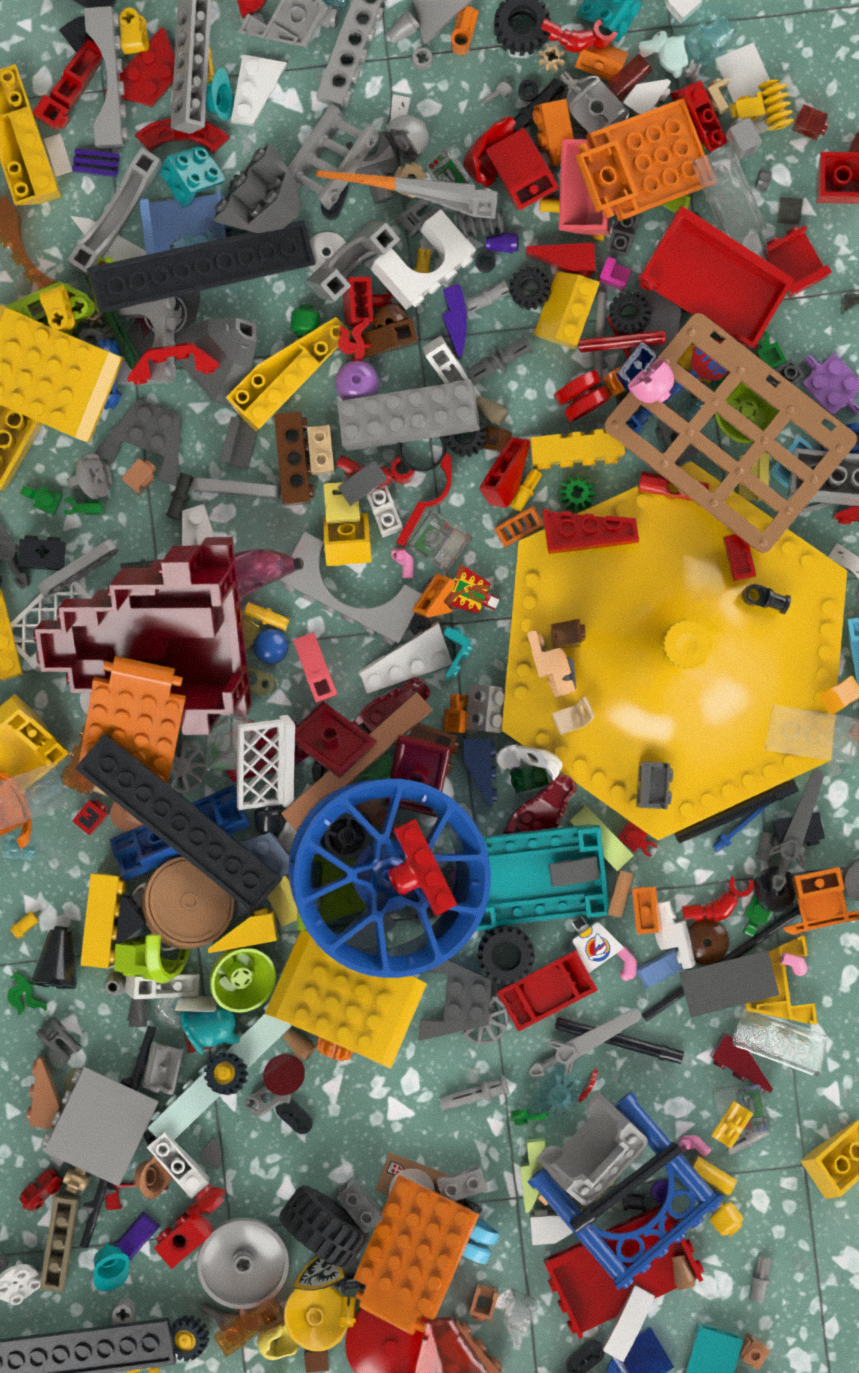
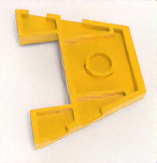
[745,935,818,1025]

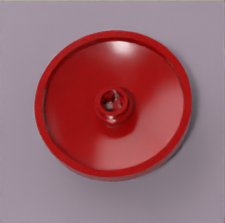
[345,1309,436,1373]

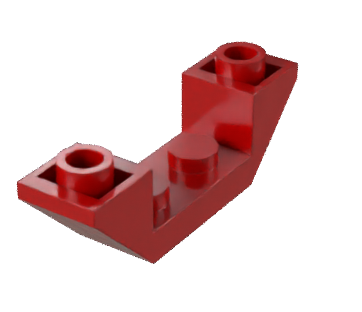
[127,342,219,385]

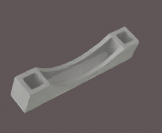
[84,6,128,149]
[67,147,163,276]

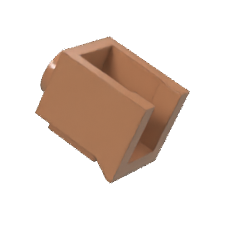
[121,459,156,496]
[469,1283,499,1322]
[739,1333,770,1370]

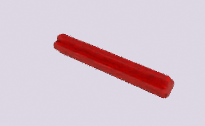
[578,330,666,353]

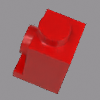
[33,94,70,132]

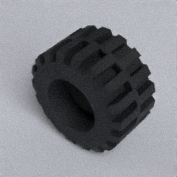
[494,0,551,56]
[477,926,535,985]

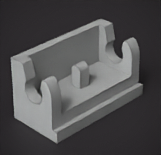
[142,1042,183,1095]

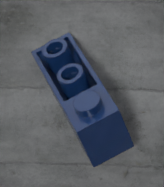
[463,738,497,807]

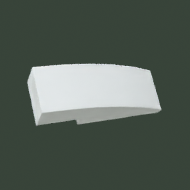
[602,1285,655,1362]

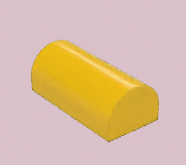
[691,1155,737,1195]

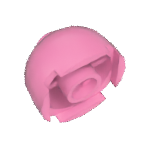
[628,359,674,403]

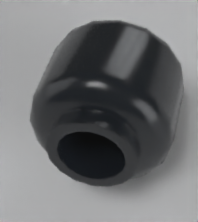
[254,805,284,836]

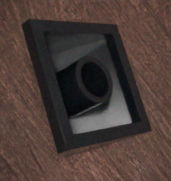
[115,895,146,944]

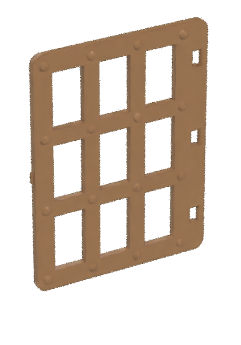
[604,313,857,553]

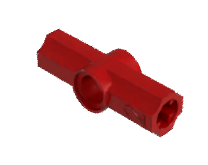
[638,471,709,502]

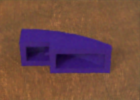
[442,283,467,359]

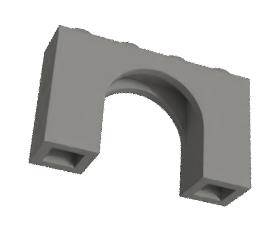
[306,220,400,302]
[116,297,176,386]

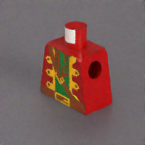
[444,564,500,614]

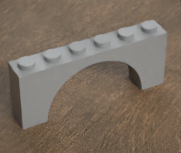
[279,532,422,646]

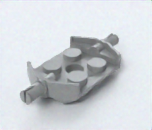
[559,71,630,133]

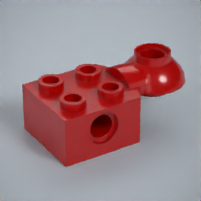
[154,1184,226,1269]

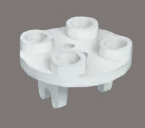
[0,1260,41,1305]

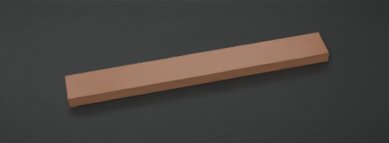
[281,692,433,831]

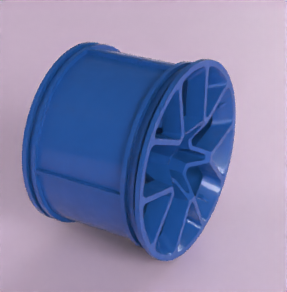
[288,779,491,978]

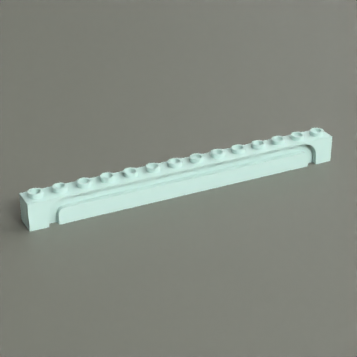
[148,908,396,1140]

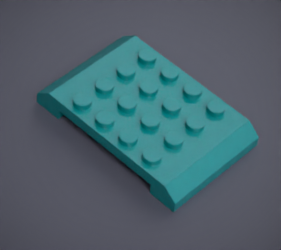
[476,824,609,931]

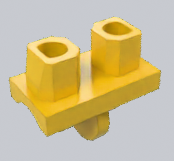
[711,1100,753,1149]

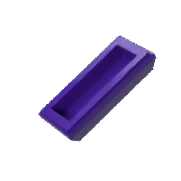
[113,1211,160,1260]

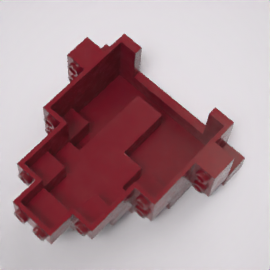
[33,537,252,735]

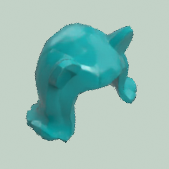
[180,1005,240,1055]

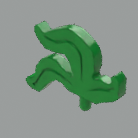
[7,973,47,1015]

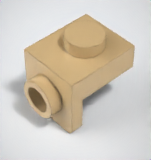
[706,78,729,117]

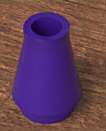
[486,231,519,254]

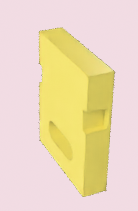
[324,482,360,524]

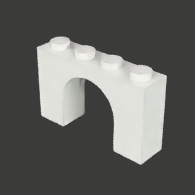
[371,210,476,310]

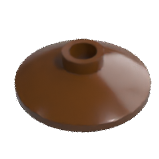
[688,919,729,965]

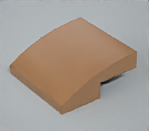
[606,870,635,918]

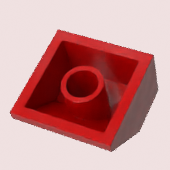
[816,151,859,204]

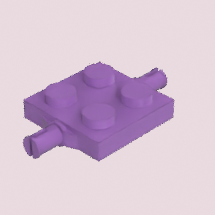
[801,353,859,416]

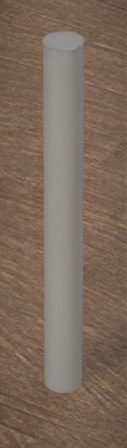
[594,292,606,383]

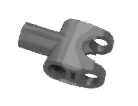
[346,132,398,204]

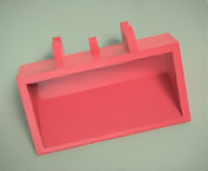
[559,139,616,235]

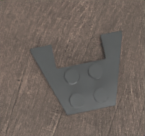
[94,400,181,487]
[418,959,492,1040]

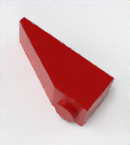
[526,243,595,278]
[479,437,530,508]

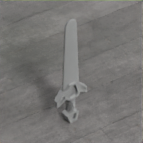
[528,1009,641,1078]

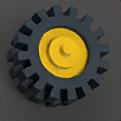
[204,1052,249,1095]
[170,1315,210,1362]

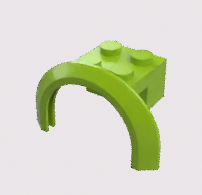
[114,934,191,984]

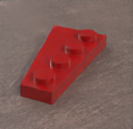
[542,509,639,554]

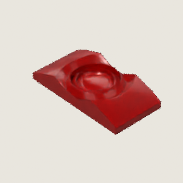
[497,950,598,1032]

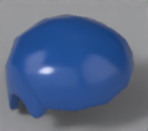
[253,628,288,665]

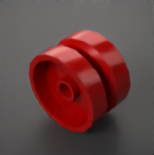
[553,370,612,423]

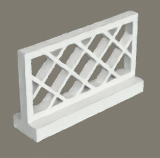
[11,581,92,673]
[237,715,295,810]

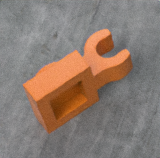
[443,694,468,733]

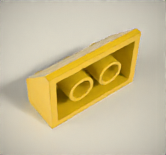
[533,272,600,350]

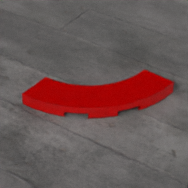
[135,118,230,154]

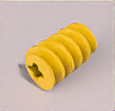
[758,79,794,131]

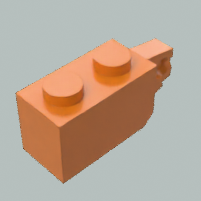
[533,99,574,166]

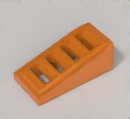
[494,505,544,548]

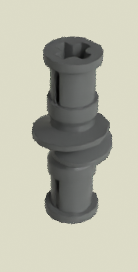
[465,334,534,385]

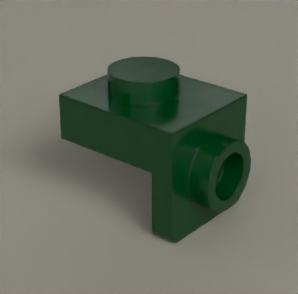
[510,766,549,793]

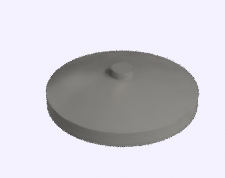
[197,1217,289,1309]

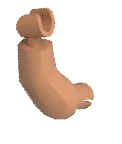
[356,799,399,836]

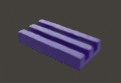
[72,148,120,178]

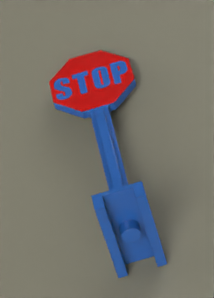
[625,340,729,435]

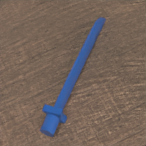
[712,804,770,853]

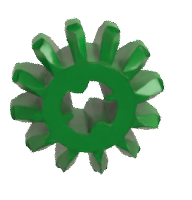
[557,474,596,513]

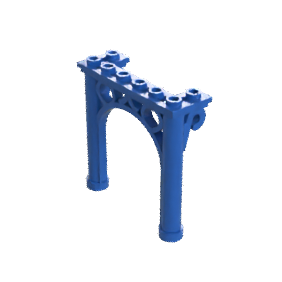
[527,1091,723,1290]

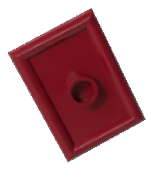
[295,701,377,778]
[385,734,451,817]

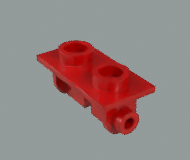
[19,1167,64,1211]

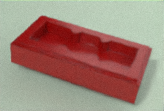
[723,534,757,582]

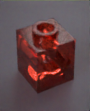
[792,104,829,140]

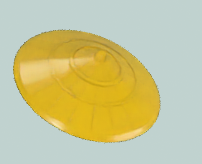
[284,1286,348,1351]

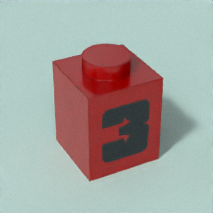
[72,799,109,836]

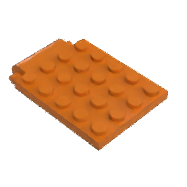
[574,98,716,221]
[77,656,186,784]
[353,1175,480,1335]

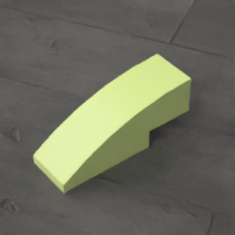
[569,805,634,871]
[520,1138,545,1213]

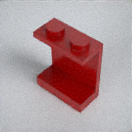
[763,225,832,298]

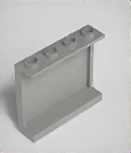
[41,1067,159,1186]

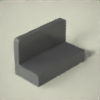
[220,417,258,469]

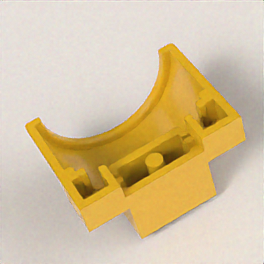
[0,694,69,794]

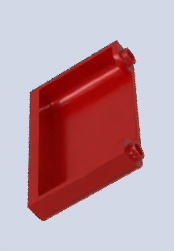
[638,206,794,350]

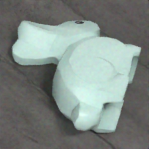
[638,31,688,79]

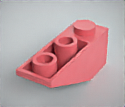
[293,632,338,703]

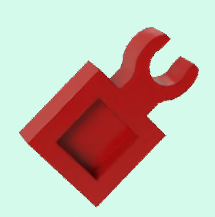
[617,821,658,857]

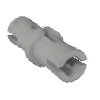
[464,281,510,313]

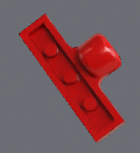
[388,819,457,916]

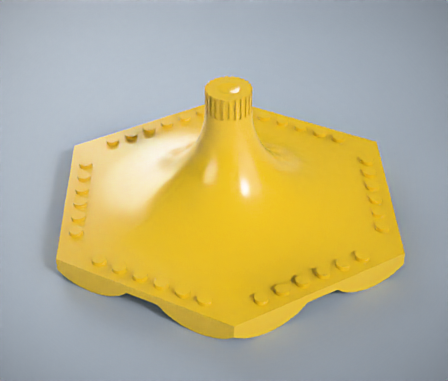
[501,461,847,840]

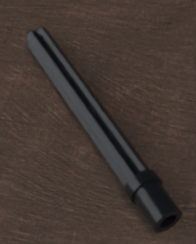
[674,779,799,843]
[555,1017,684,1065]
[569,1142,682,1233]

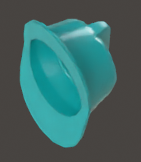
[206,68,234,120]
[93,1242,129,1292]

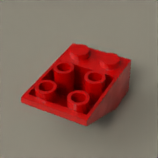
[484,128,559,211]

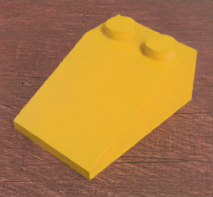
[208,908,279,953]
[800,1119,859,1199]

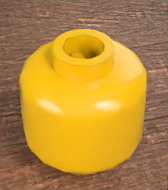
[709,1202,743,1237]

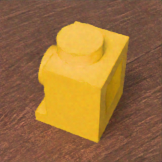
[729,92,765,121]

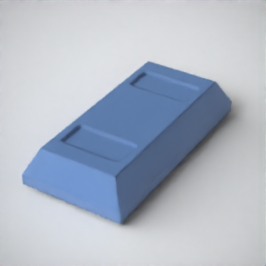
[636,948,683,989]

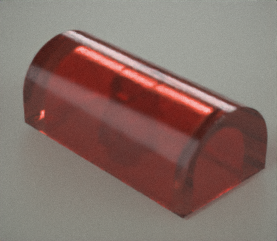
[606,54,652,101]

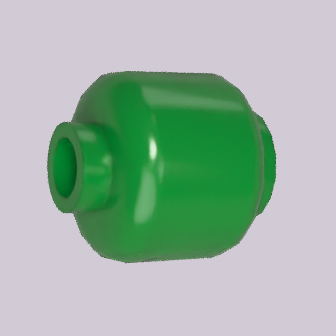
[290,304,320,338]

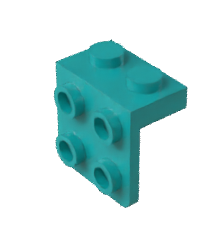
[576,0,642,42]
[159,146,225,208]
[443,625,473,680]

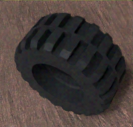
[279,1185,369,1268]

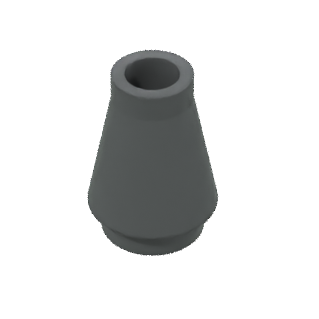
[127,998,149,1027]

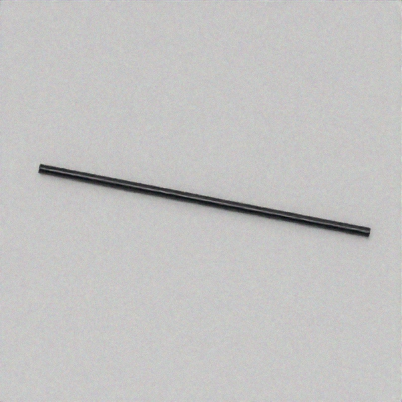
[641,906,800,1022]

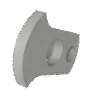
[244,1086,291,1118]

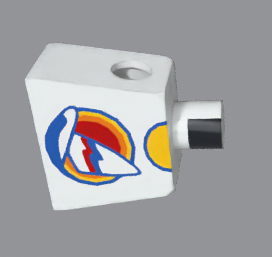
[571,915,624,973]

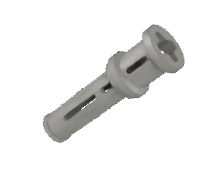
[440,1075,510,1111]

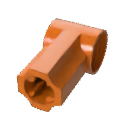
[451,6,479,55]

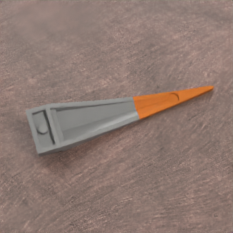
[316,170,498,219]

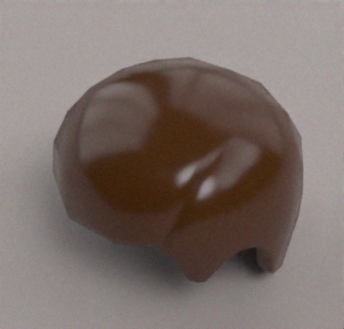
[373,303,409,329]

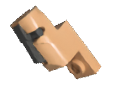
[527,630,577,697]

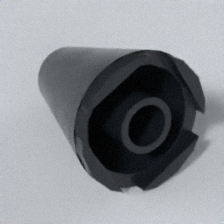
[31,926,77,989]

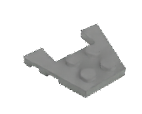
[238,0,328,48]

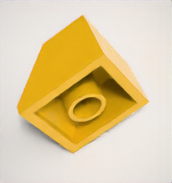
[323,513,372,566]

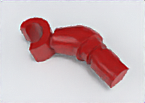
[541,18,617,53]
[336,455,415,489]
[682,877,754,922]

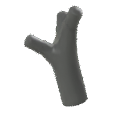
[200,1303,238,1328]

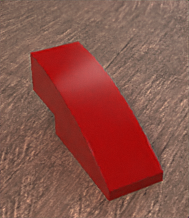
[50,39,103,112]

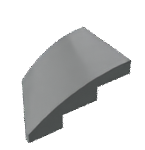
[413,0,473,46]

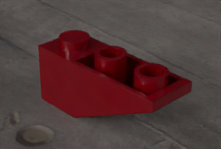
[709,1032,773,1093]

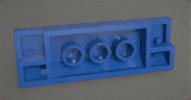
[110,785,250,881]

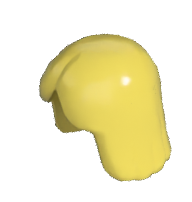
[257,1320,298,1360]

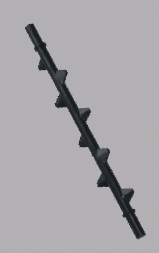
[80,1025,156,1248]

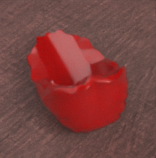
[462,116,516,188]

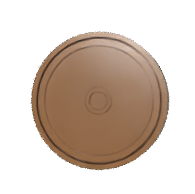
[141,857,234,949]

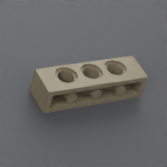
[40,1193,80,1292]

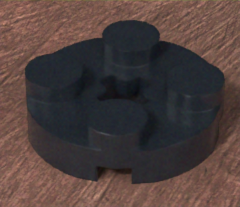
[754,866,796,912]

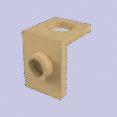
[551,696,595,735]

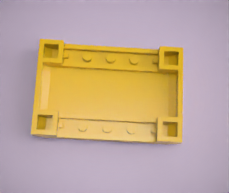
[0,304,124,442]
[264,930,427,1069]

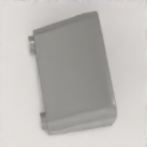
[536,1091,647,1206]

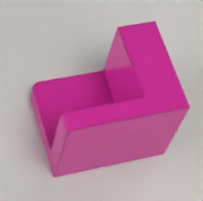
[598,257,631,291]

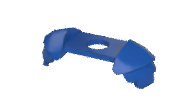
[97,339,122,410]

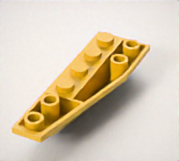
[0,64,62,205]
[226,317,352,432]

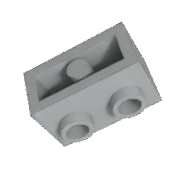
[466,684,505,733]

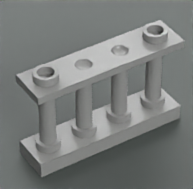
[288,104,379,210]

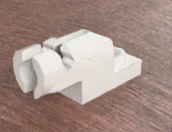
[654,900,696,969]

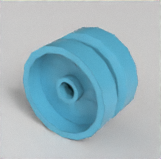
[462,1219,500,1264]

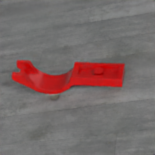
[396,453,451,548]

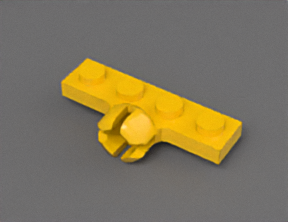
[0,588,23,681]

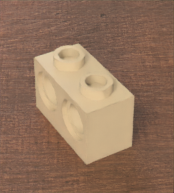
[307,425,335,475]

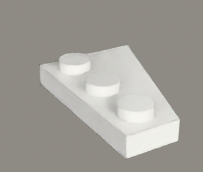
[231,55,287,126]
[182,504,215,546]

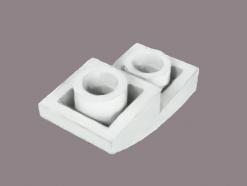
[367,484,403,538]

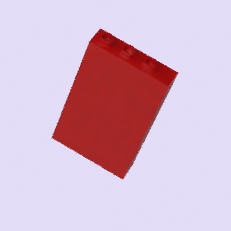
[543,1204,705,1339]

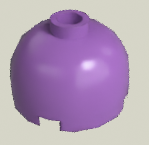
[335,361,380,401]

